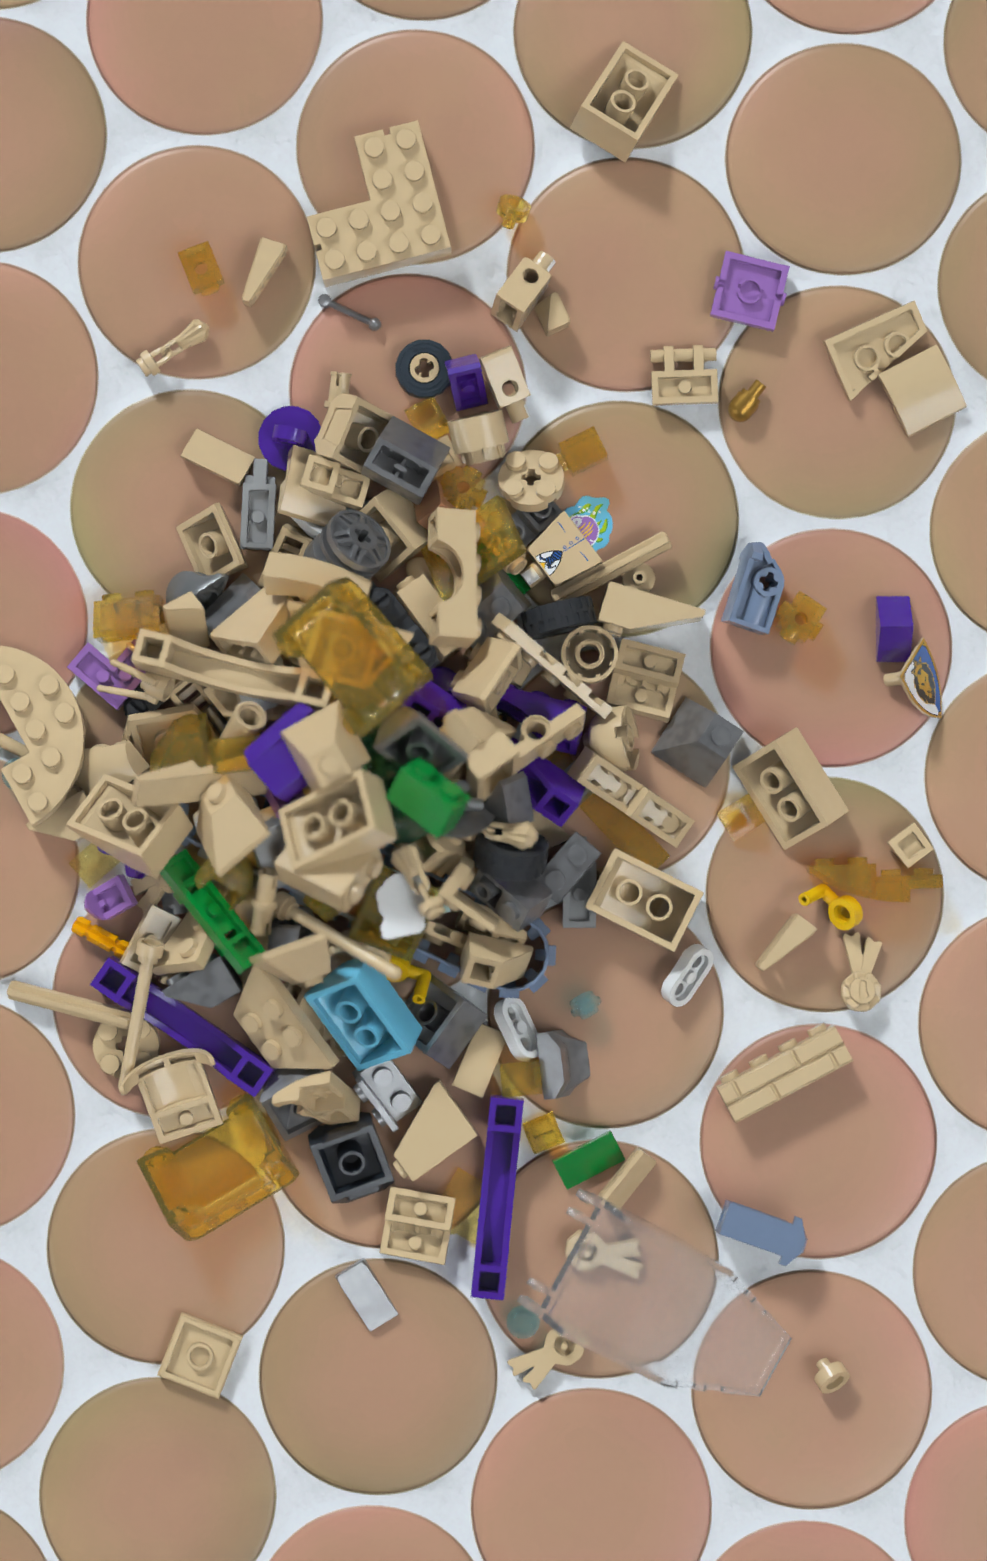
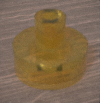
[496,194,531,229]

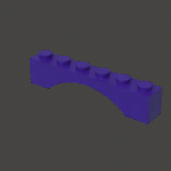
[389,666,587,755]
[399,675,586,827]
[90,956,276,1097]
[471,1094,524,1301]

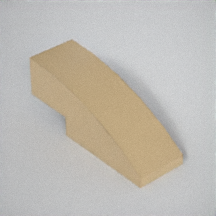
[262,552,372,610]

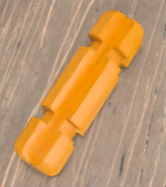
[71,916,129,959]

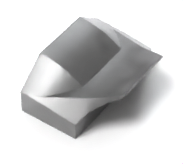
[536,1030,591,1100]

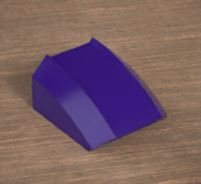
[244,702,314,802]

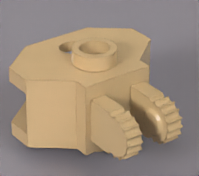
[407,829,477,883]

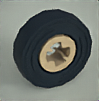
[395,339,452,399]

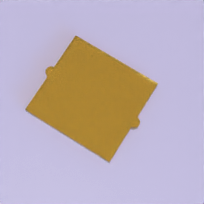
[442,1167,482,1245]

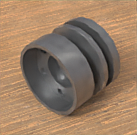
[303,509,391,580]

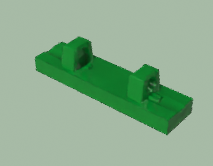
[159,849,266,975]

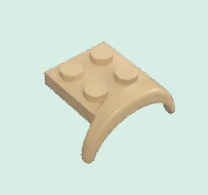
[119,1048,223,1144]

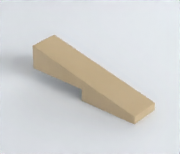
[567,746,695,848]
[131,756,267,808]

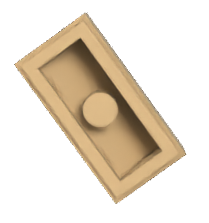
[181,429,255,487]
[163,591,210,648]
[597,1147,656,1212]

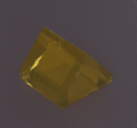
[522,1111,565,1154]

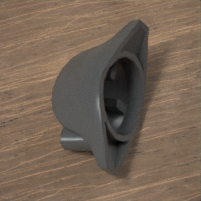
[166,571,229,612]

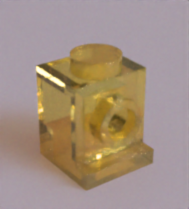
[177,241,225,296]

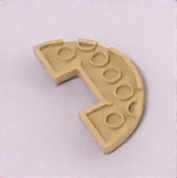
[0,645,86,828]

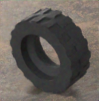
[521,596,598,640]
[473,828,549,882]

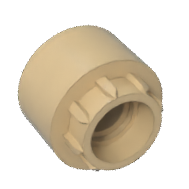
[447,409,509,465]
[561,625,618,684]

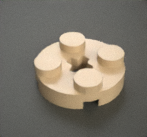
[498,450,564,512]
[93,1020,160,1078]

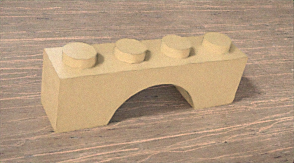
[428,507,482,648]

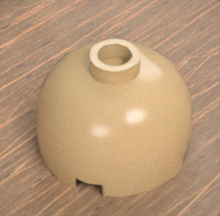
[583,705,639,771]

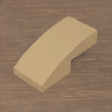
[300,454,371,511]
[452,1023,506,1098]

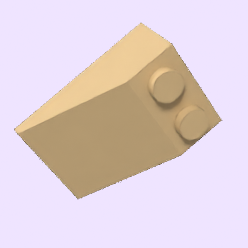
[570,41,678,163]
[596,581,706,637]
[278,768,398,872]
[66,774,194,878]
[585,848,704,952]

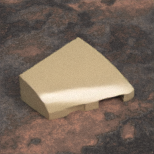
[78,740,150,796]
[272,1071,361,1125]

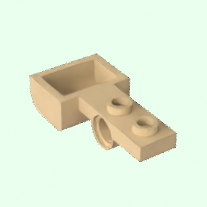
[465,703,585,801]

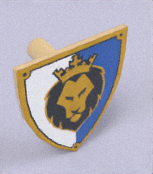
[884,638,942,718]

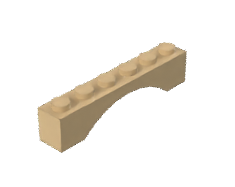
[131,628,338,713]

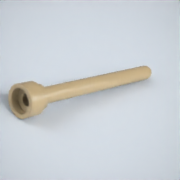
[273,891,402,980]
[118,938,164,1092]

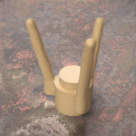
[97,642,175,705]

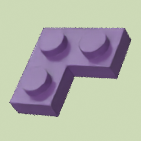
[67,639,146,710]

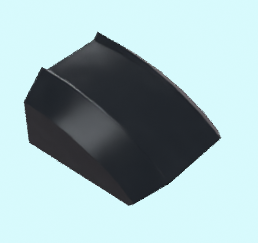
[308,1112,395,1204]

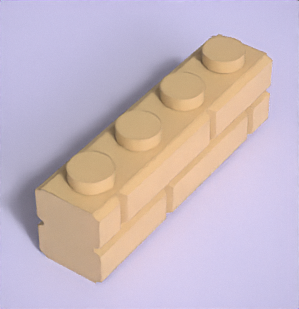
[716,1022,853,1123]

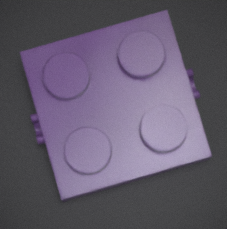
[710,251,790,332]

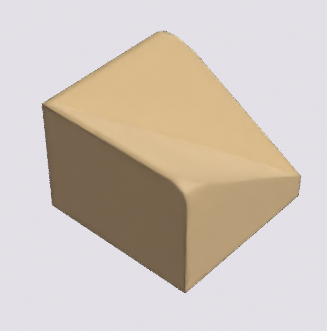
[535,292,570,337]

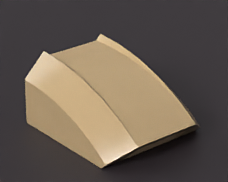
[314,393,399,475]

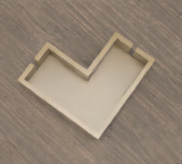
[307,120,452,287]

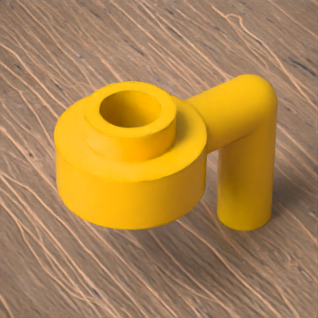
[798,883,863,930]
[385,950,431,1004]

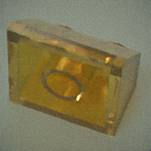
[93,590,167,643]

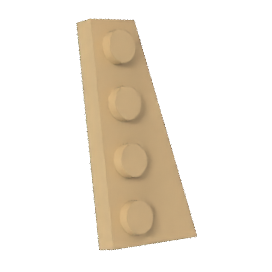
[491,613,613,719]

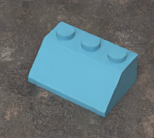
[304,958,423,1071]

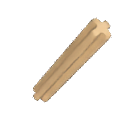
[551,532,672,602]
[7,980,132,1029]

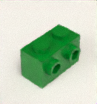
[386,757,471,839]

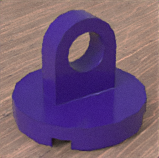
[258,406,321,472]

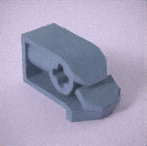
[721,542,785,635]
[715,1199,808,1266]

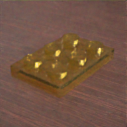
[421,495,527,601]

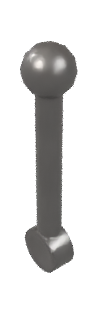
[318,294,381,331]

